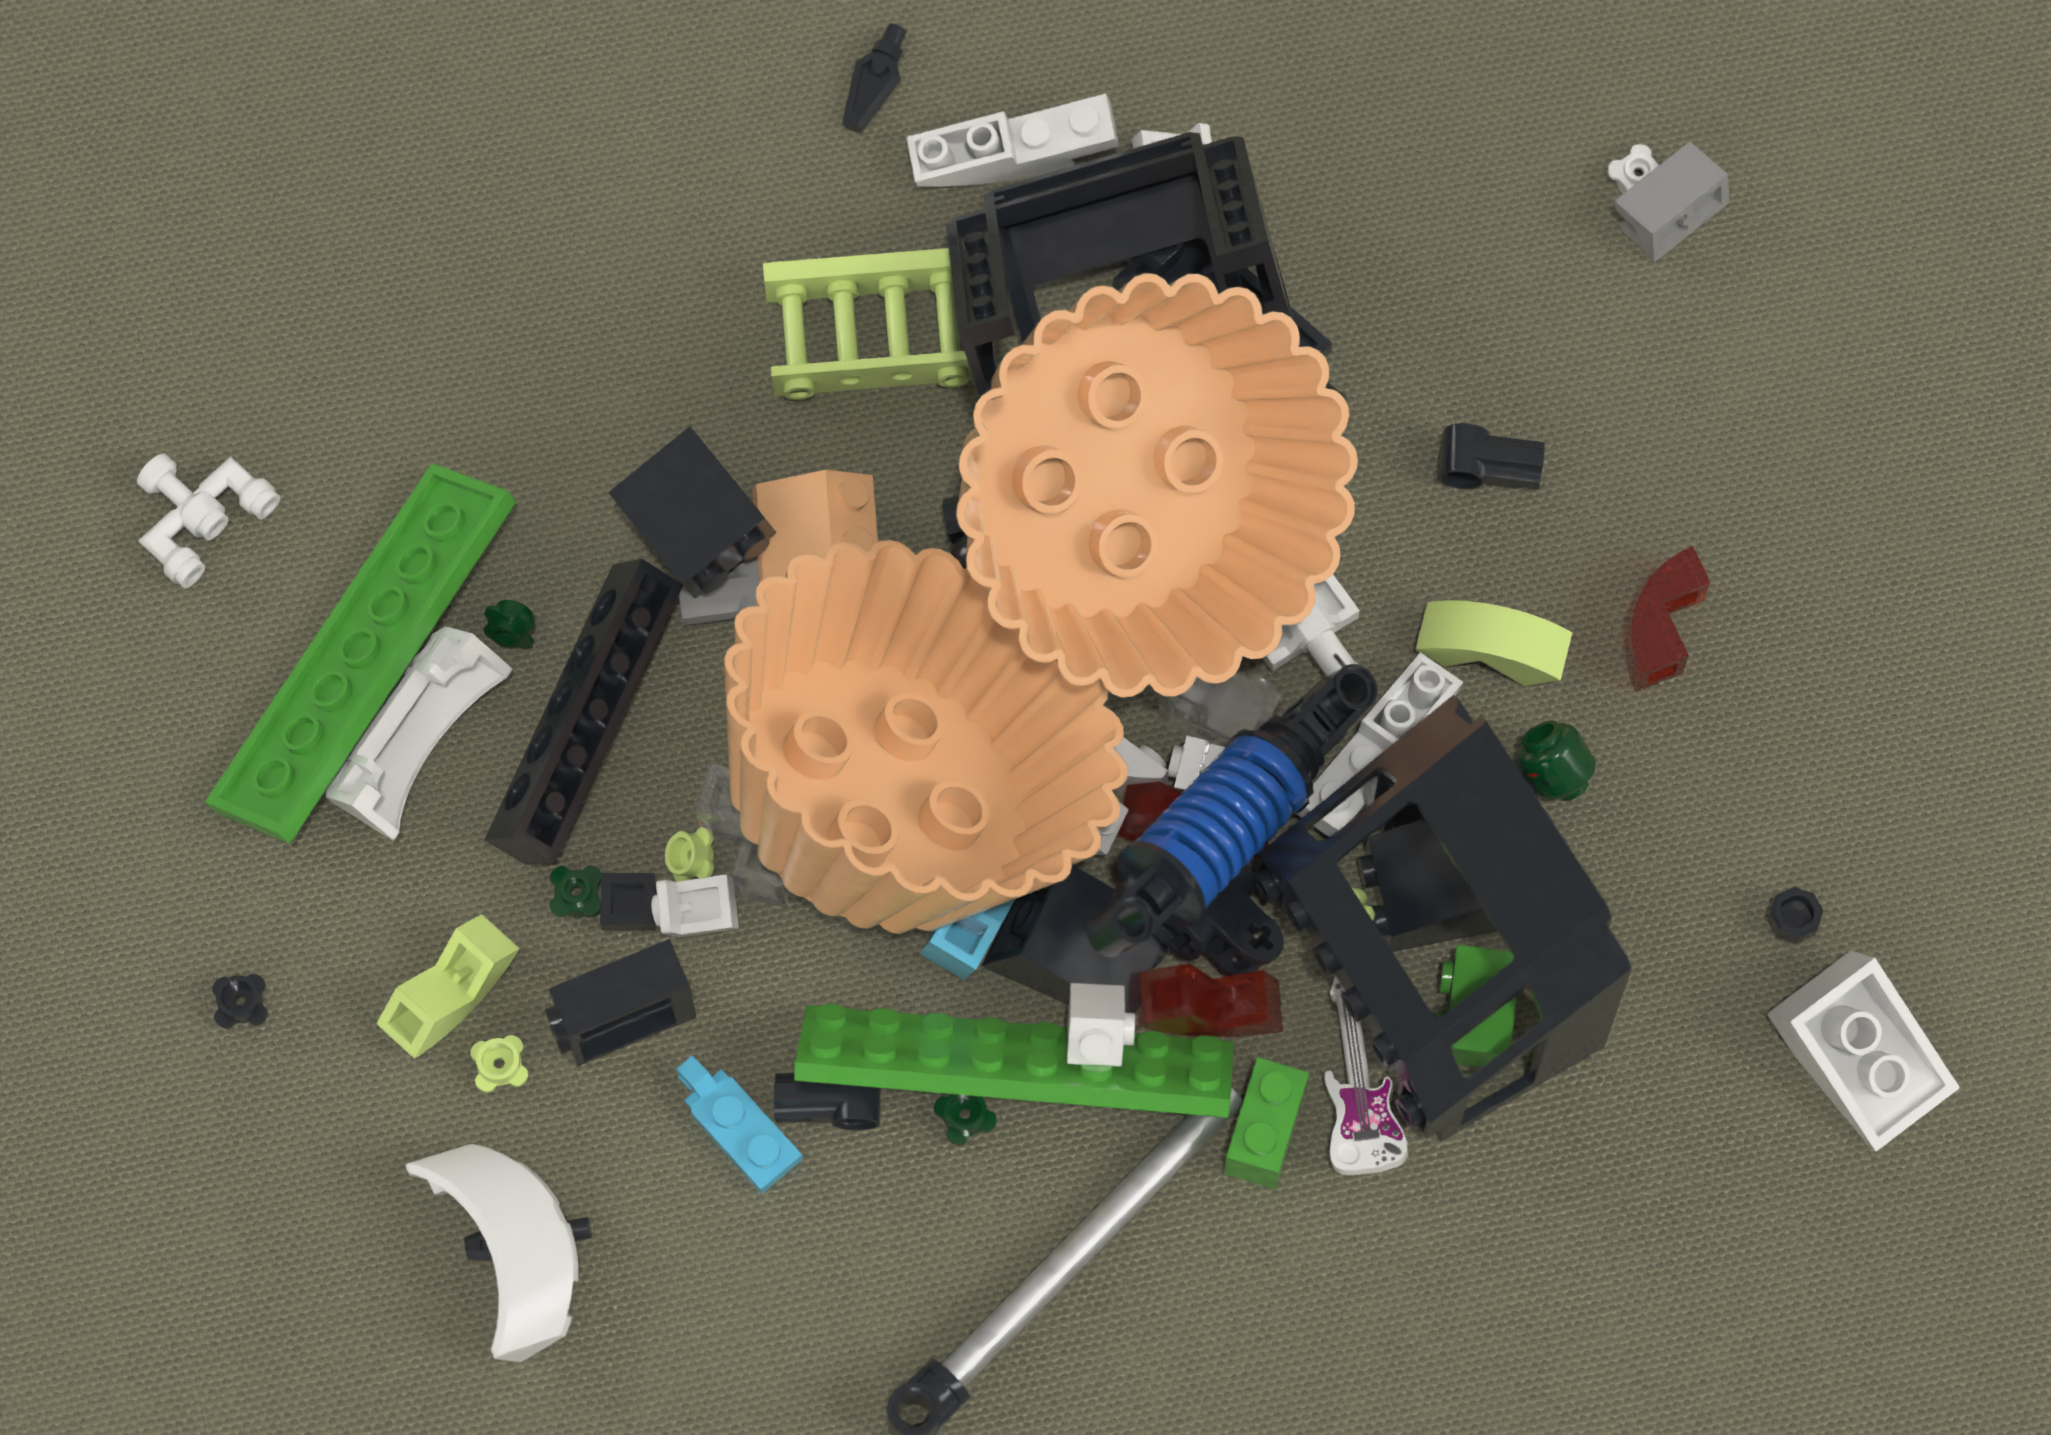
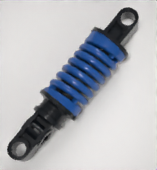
[1086,664,1378,957]

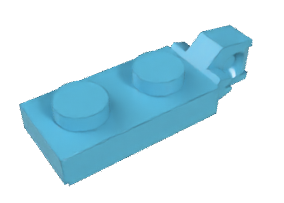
[676,1055,803,1194]

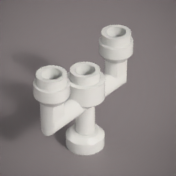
[137,453,280,588]

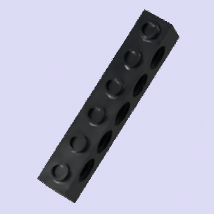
[484,559,683,865]

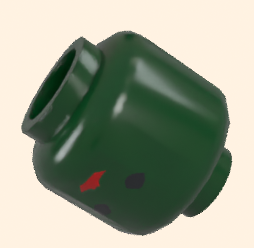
[1517,720,1596,801]

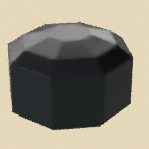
[1768,887,1823,944]

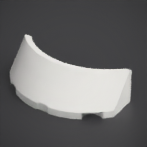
[326,626,513,841]
[406,1144,579,1362]

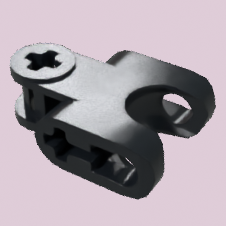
[1154,864,1284,981]

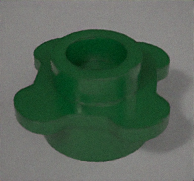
[483,600,535,649]
[549,865,602,918]
[934,1094,997,1146]

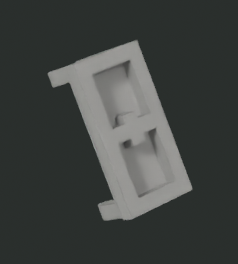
[1614,141,1729,263]

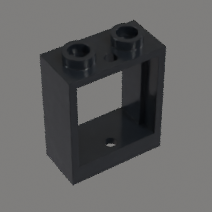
[544,939,697,1067]

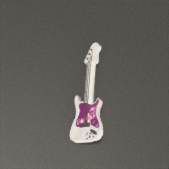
[1324,976,1408,1175]

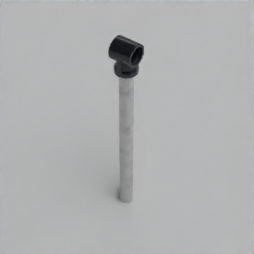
[886,1088,1243,1435]

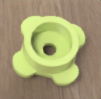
[665,827,714,882]
[470,1035,528,1093]

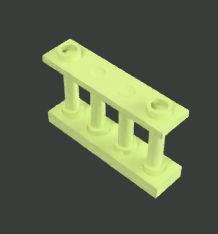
[763,248,974,400]

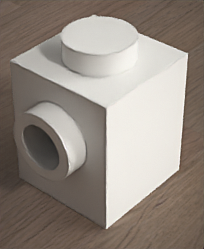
[1067,983,1135,1066]

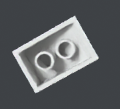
[1767,951,1960,1152]

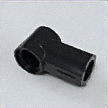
[1439,423,1545,489]
[774,1073,881,1130]

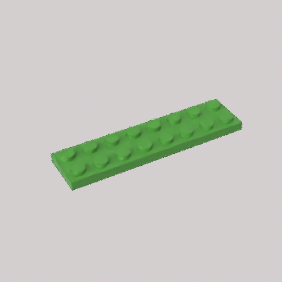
[205,463,516,844]
[794,1004,1234,1118]

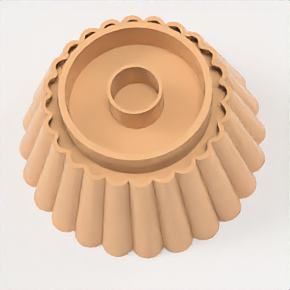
[957,273,1358,697]
[724,540,1128,934]

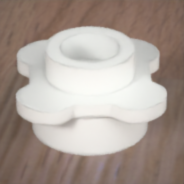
[1608,144,1659,194]

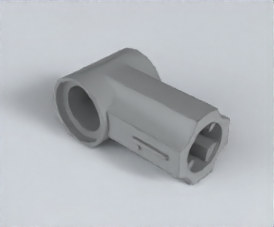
[677,558,759,625]

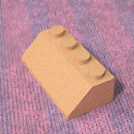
[752,470,878,583]

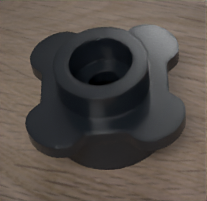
[212,974,268,1029]

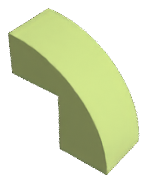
[1415,600,1572,686]
[376,914,520,1059]

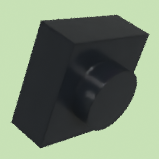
[600,873,657,930]

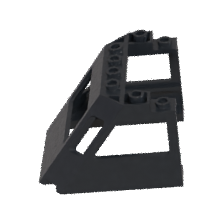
[946,132,1302,398]
[1253,695,1632,1142]

